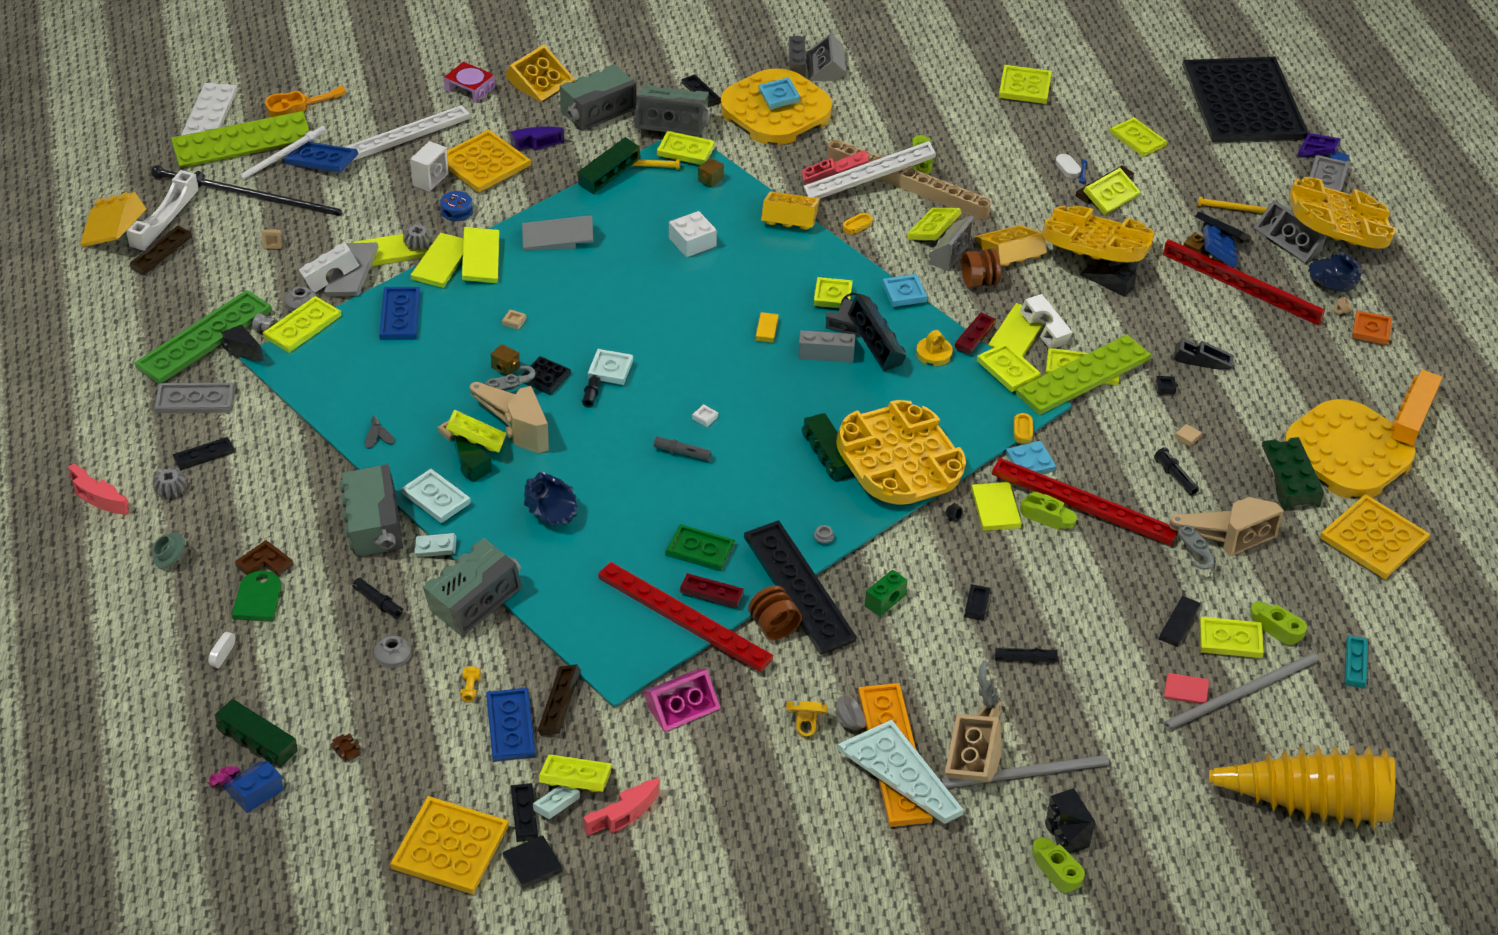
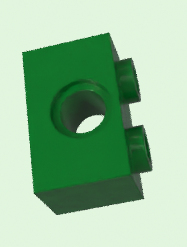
[865,569,908,617]

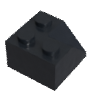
[1045,788,1095,854]

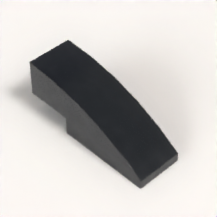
[1173,338,1234,370]

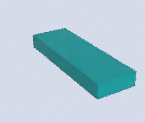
[1344,635,1368,689]

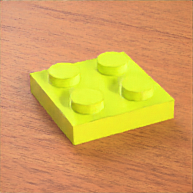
[814,277,853,308]

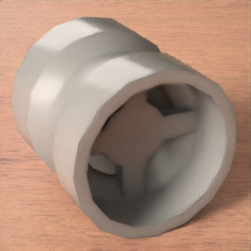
[252,313,278,332]

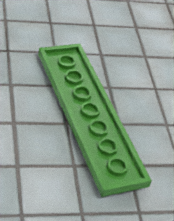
[135,290,272,384]

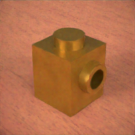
[697,158,724,187]
[1183,232,1207,255]
[490,344,520,375]

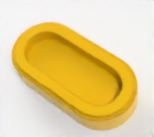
[842,213,873,235]
[1013,413,1033,444]

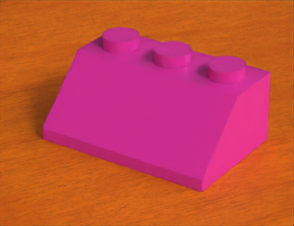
[643,669,721,732]

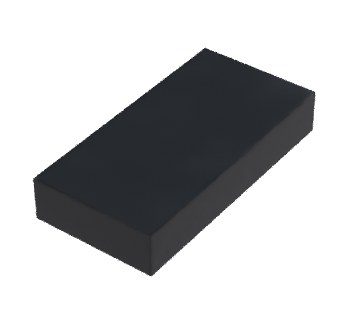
[964,584,990,621]

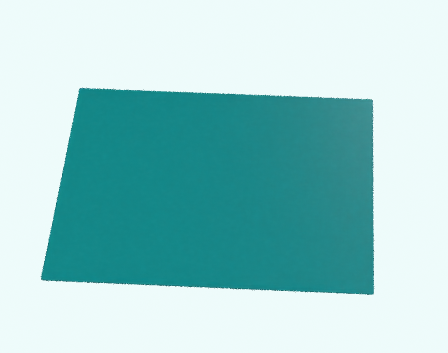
[240,134,1071,707]

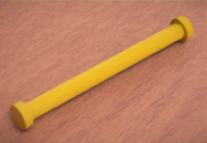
[631,159,680,170]
[1198,196,1267,214]

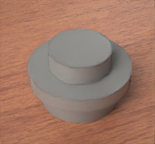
[814,525,834,544]

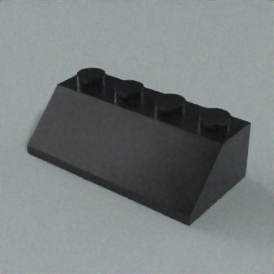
[848,294,906,371]

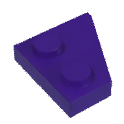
[1298,133,1341,158]

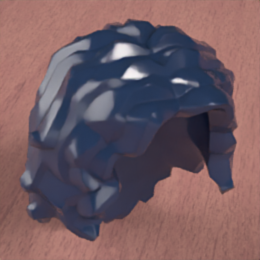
[1308,251,1362,292]
[524,472,578,526]

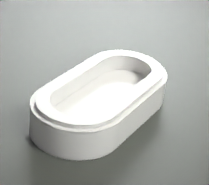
[1056,154,1081,178]
[208,632,235,668]

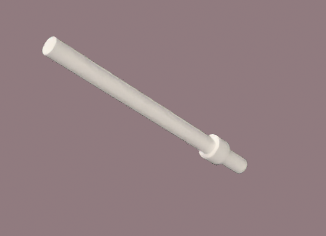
[239,126,326,180]

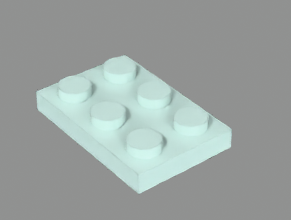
[402,469,471,523]

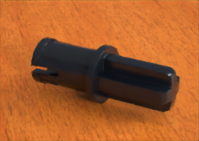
[582,375,601,408]

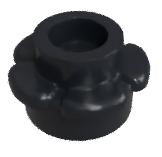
[946,503,963,522]

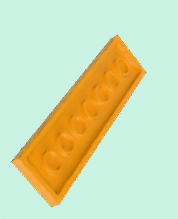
[858,683,933,827]

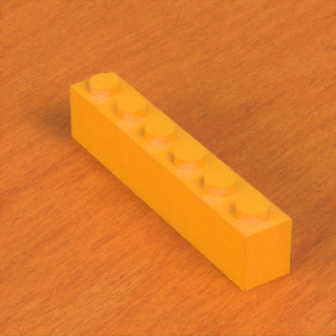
[1390,369,1443,446]

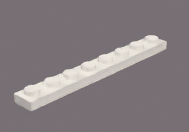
[346,105,470,161]
[804,141,936,199]

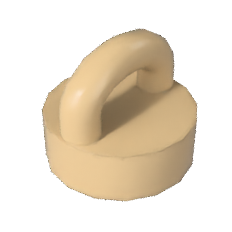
[1334,296,1352,315]

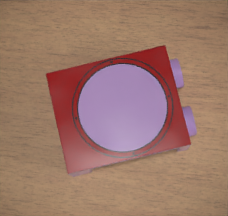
[443,61,495,103]

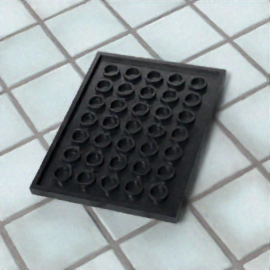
[1182,56,1309,142]

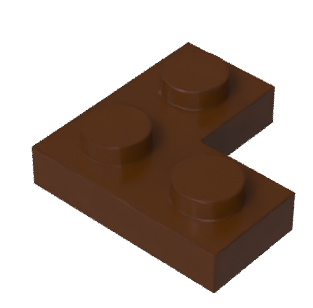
[235,540,293,576]

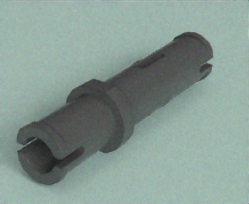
[654,436,712,461]

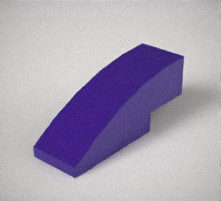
[510,127,564,151]

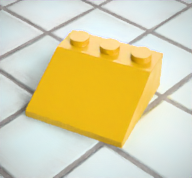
[505,44,575,102]
[761,191,820,229]
[80,192,146,247]
[975,225,1047,266]

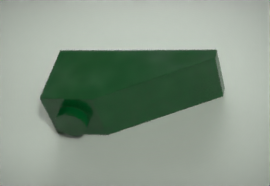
[453,435,492,482]

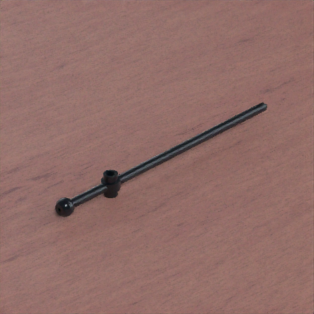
[151,165,342,216]

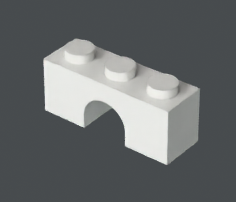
[299,242,359,292]
[1020,294,1073,349]

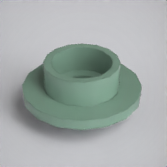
[152,532,185,569]

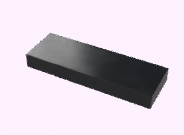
[681,74,721,108]
[173,437,235,470]
[1159,596,1201,647]
[510,783,538,842]

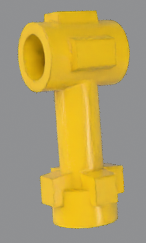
[460,666,481,702]

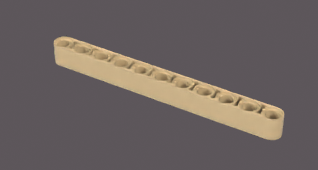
[827,140,991,219]

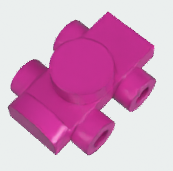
[207,766,240,786]

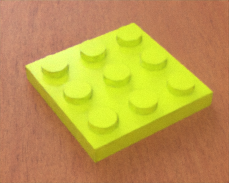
[998,65,1052,104]

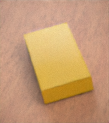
[755,312,779,343]

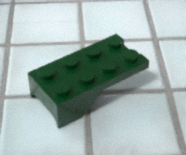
[1262,437,1324,511]

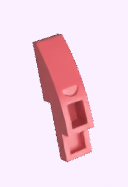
[802,150,870,183]
[68,463,129,515]
[583,777,660,836]

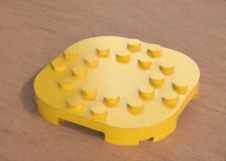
[721,69,832,145]
[1289,177,1396,248]
[1042,206,1154,262]
[1284,399,1416,499]
[836,400,966,505]

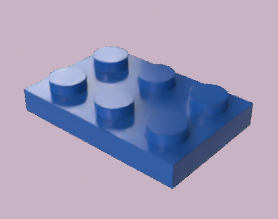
[1203,224,1238,268]

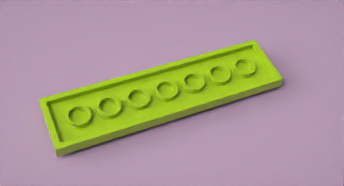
[171,111,309,169]
[1016,334,1151,415]

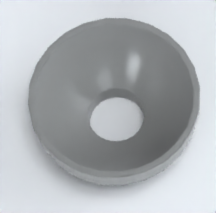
[284,286,316,312]
[374,636,412,668]
[835,694,866,731]

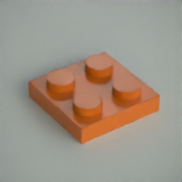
[1352,310,1392,345]

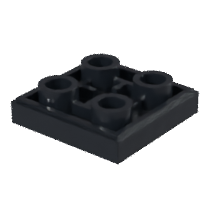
[521,356,571,395]
[503,835,563,889]

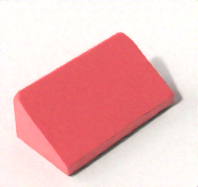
[1164,673,1209,704]

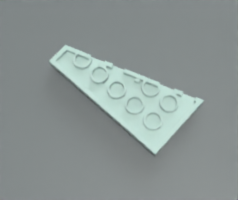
[837,720,964,824]

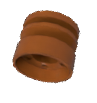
[961,248,1001,288]
[748,586,802,641]

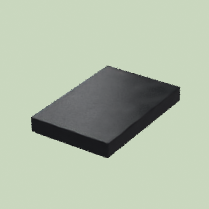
[1195,211,1252,243]

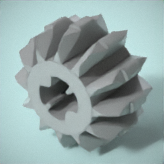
[403,223,433,251]
[153,467,187,499]

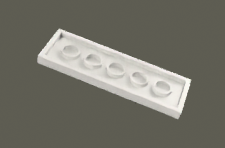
[181,83,237,135]

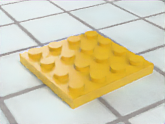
[447,129,531,193]
[1320,494,1431,579]
[390,796,509,895]

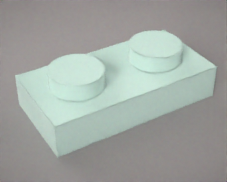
[414,533,457,557]
[533,785,580,819]

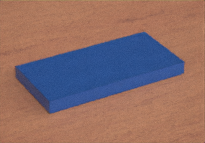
[284,142,358,173]
[379,287,420,340]
[486,688,536,762]

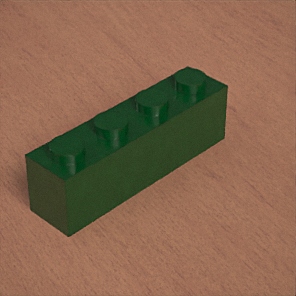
[577,137,641,194]
[802,413,855,482]
[214,698,298,767]

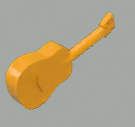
[265,85,346,117]

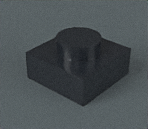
[1155,376,1176,394]

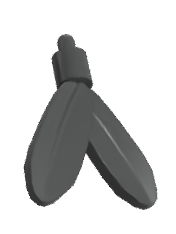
[365,416,395,449]

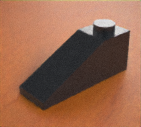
[1080,264,1137,297]
[221,324,264,361]

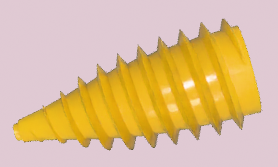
[1209,745,1395,831]

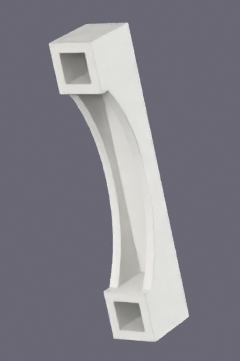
[126,170,198,251]

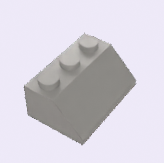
[807,33,846,81]
[929,215,974,271]
[798,330,855,363]

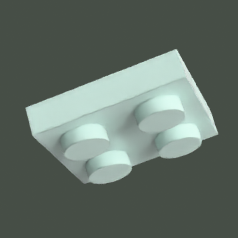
[588,349,633,385]

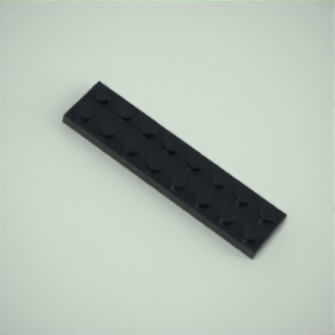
[744,520,857,655]

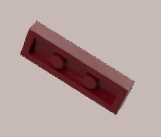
[954,312,996,355]
[680,573,744,608]

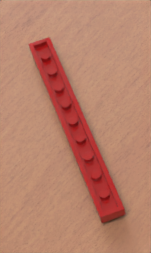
[1163,239,1325,326]
[992,458,1179,546]
[598,562,773,673]

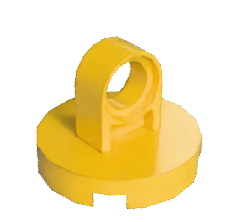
[916,330,953,366]
[786,701,828,737]

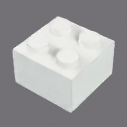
[410,141,449,192]
[669,211,717,258]

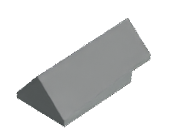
[1253,200,1327,263]
[522,215,593,251]

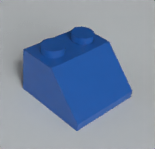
[222,762,284,813]

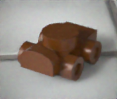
[331,733,361,761]

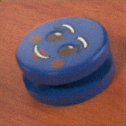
[440,191,473,221]

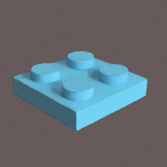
[758,77,800,109]
[882,274,927,307]
[1005,441,1056,474]

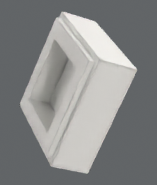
[692,404,718,427]

